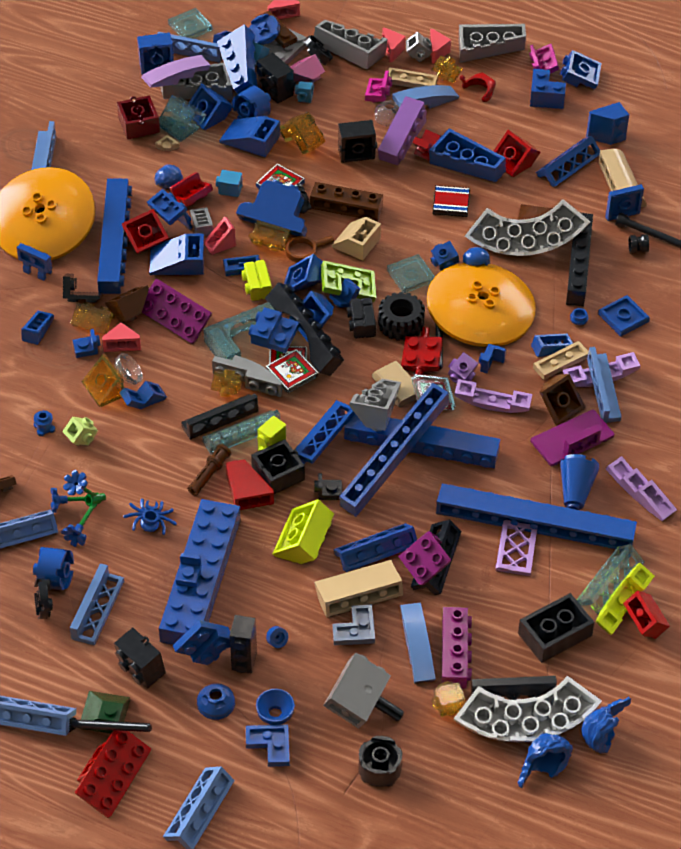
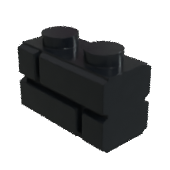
[347,298,376,339]

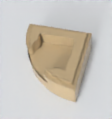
[155,135,179,151]

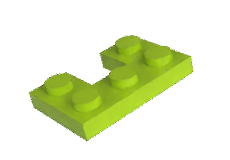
[321,260,376,302]

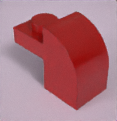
[412,129,441,161]

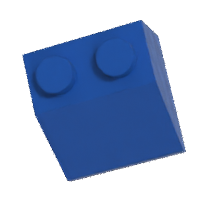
[586,102,629,145]

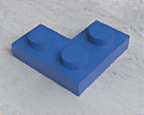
[246,724,290,767]

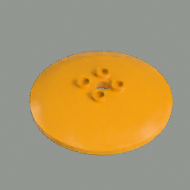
[0,167,95,261]
[427,263,536,347]

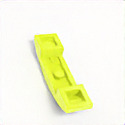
[595,563,654,635]

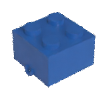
[137,33,174,75]

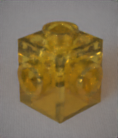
[432,55,462,83]
[211,369,242,397]

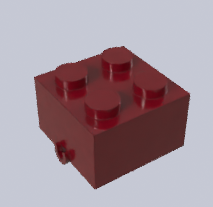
[117,95,160,140]

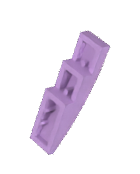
[141,55,210,88]
[606,456,677,521]

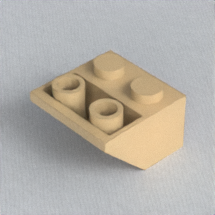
[332,217,381,261]

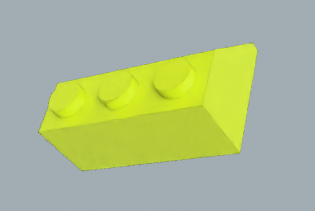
[272,499,334,564]

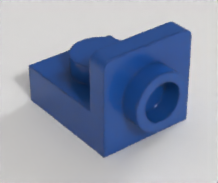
[329,278,361,308]
[72,329,101,358]
[176,553,202,588]

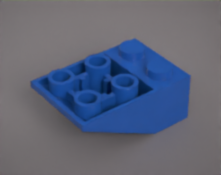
[219,116,280,158]
[149,233,205,275]

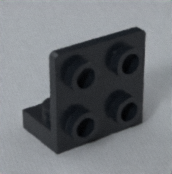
[63,273,103,302]

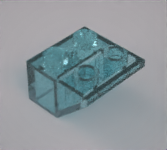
[159,95,207,141]

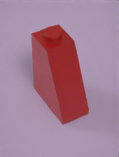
[225,459,274,510]

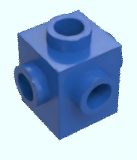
[430,241,460,271]

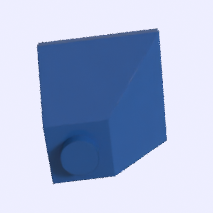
[184,83,233,130]
[284,254,323,292]
[289,291,334,342]

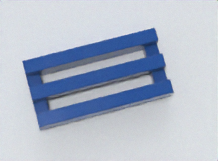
[223,255,260,276]

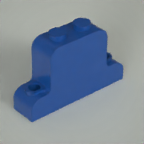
[236,180,307,236]

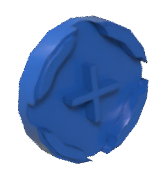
[248,14,280,45]

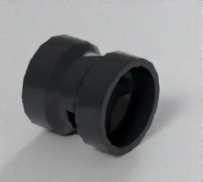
[628,235,649,253]

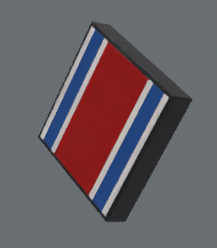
[432,185,470,217]

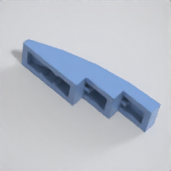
[392,85,459,109]
[400,602,436,683]

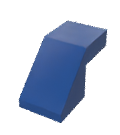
[120,381,167,409]

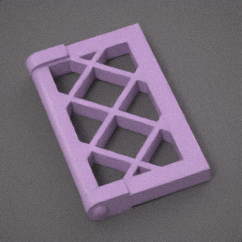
[495,520,537,576]

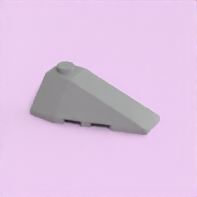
[349,379,401,431]

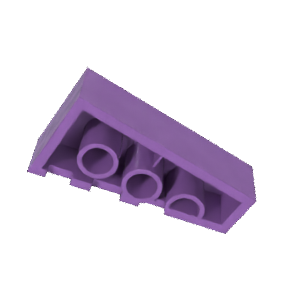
[378,96,427,165]

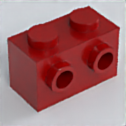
[623,590,670,639]

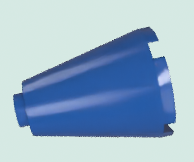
[560,454,600,510]

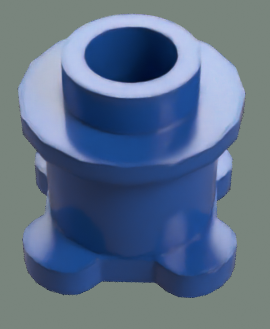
[34,411,55,436]

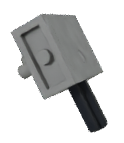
[323,653,404,729]

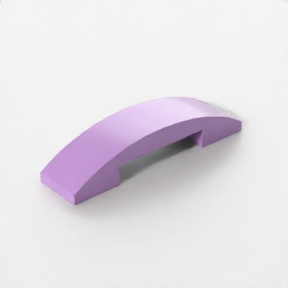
[563,352,640,387]
[454,379,532,413]

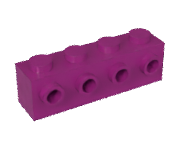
[441,607,472,689]

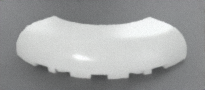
[465,199,590,256]
[453,676,602,742]

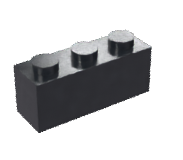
[230,615,257,673]

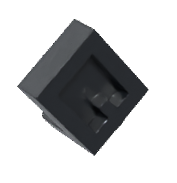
[314,473,342,500]

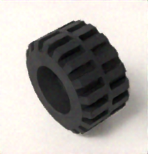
[378,292,425,341]

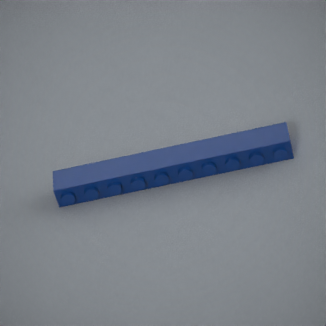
[436,483,637,552]

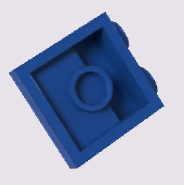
[560,50,602,89]
[249,307,299,353]
[173,620,230,665]

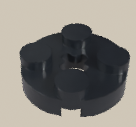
[303,35,333,66]
[34,578,53,619]

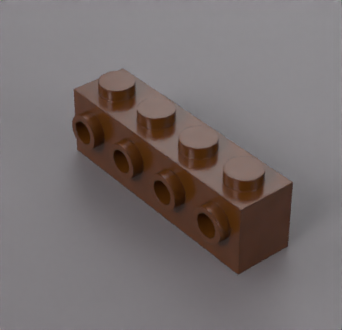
[310,182,383,221]

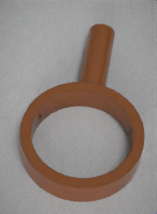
[286,235,334,263]

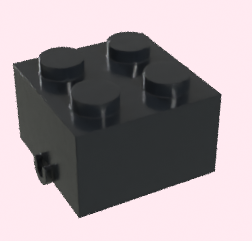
[256,53,296,104]
[338,120,378,163]
[251,439,305,494]
[114,627,166,689]

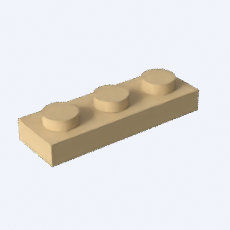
[388,67,438,88]
[533,341,589,380]

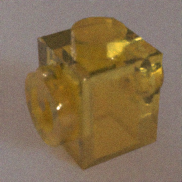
[432,682,466,717]

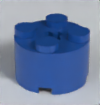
[232,85,271,119]
[33,547,74,590]

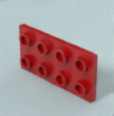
[75,730,151,818]

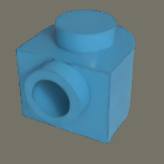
[295,81,314,103]

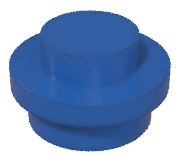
[570,308,589,325]

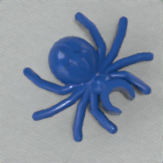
[123,498,177,535]

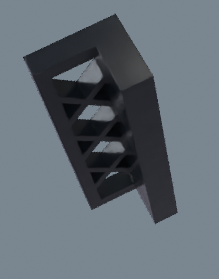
[181,393,258,440]
[410,519,462,595]
[471,676,557,700]

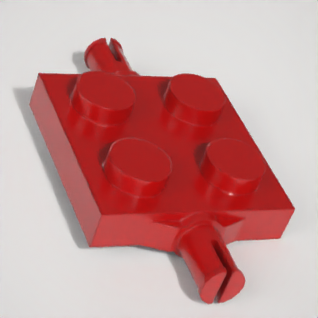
[401,327,443,379]

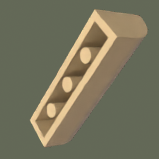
[599,149,646,207]
[315,560,403,618]

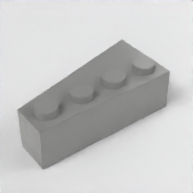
[160,63,233,100]

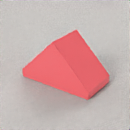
[268,0,300,20]
[382,28,406,62]
[430,29,451,64]
[204,217,236,255]
[102,323,141,352]

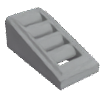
[190,207,213,236]

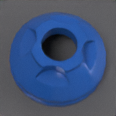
[197,684,235,720]
[256,688,295,725]

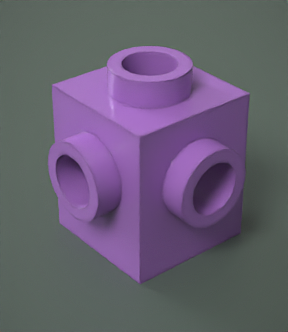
[448,352,478,383]

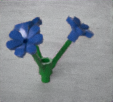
[50,470,106,547]

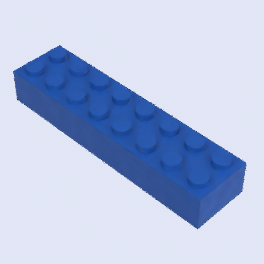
[159,499,241,645]

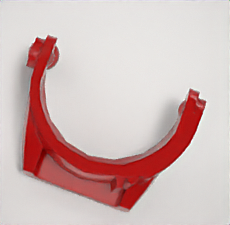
[459,72,496,102]

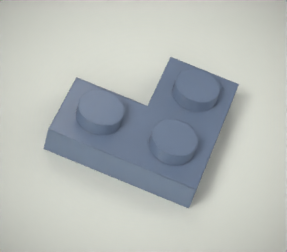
[332,605,375,646]

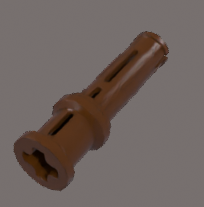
[187,444,232,496]

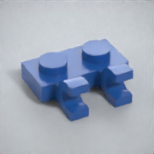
[17,243,52,281]

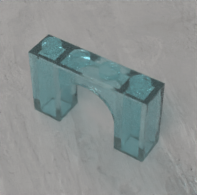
[203,302,275,360]

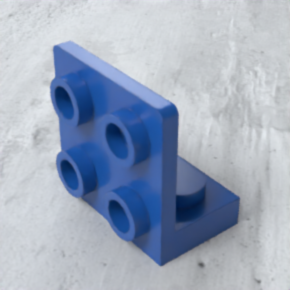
[147,189,193,230]

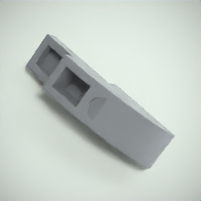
[212,355,282,397]

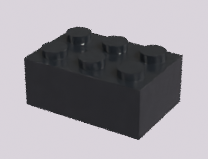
[518,593,595,663]

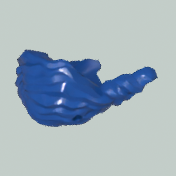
[581,697,631,754]
[517,733,573,788]

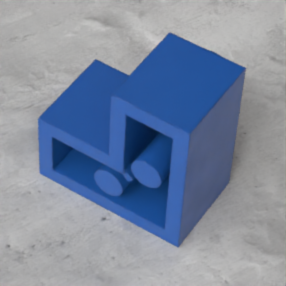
[530,69,566,109]

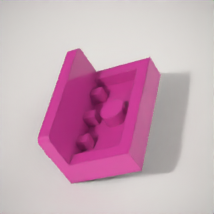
[529,44,560,74]
[365,71,392,103]

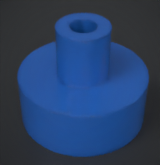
[266,626,288,648]

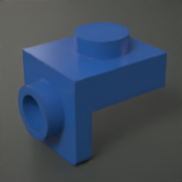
[478,344,506,373]

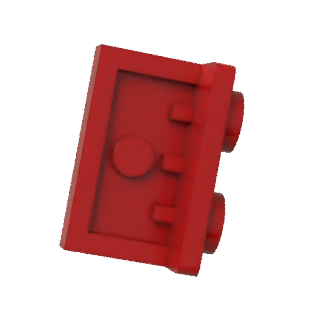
[170,172,213,207]

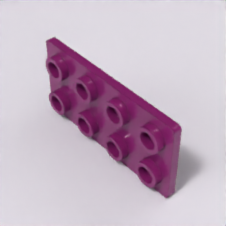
[142,279,212,344]
[530,409,614,467]

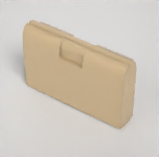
[372,361,416,407]

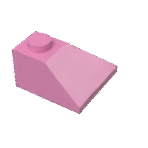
[290,54,325,82]

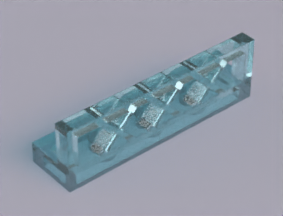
[202,410,280,455]
[577,544,644,615]

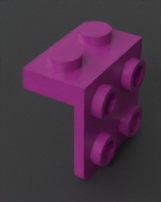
[398,531,451,585]

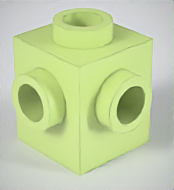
[62,416,98,446]

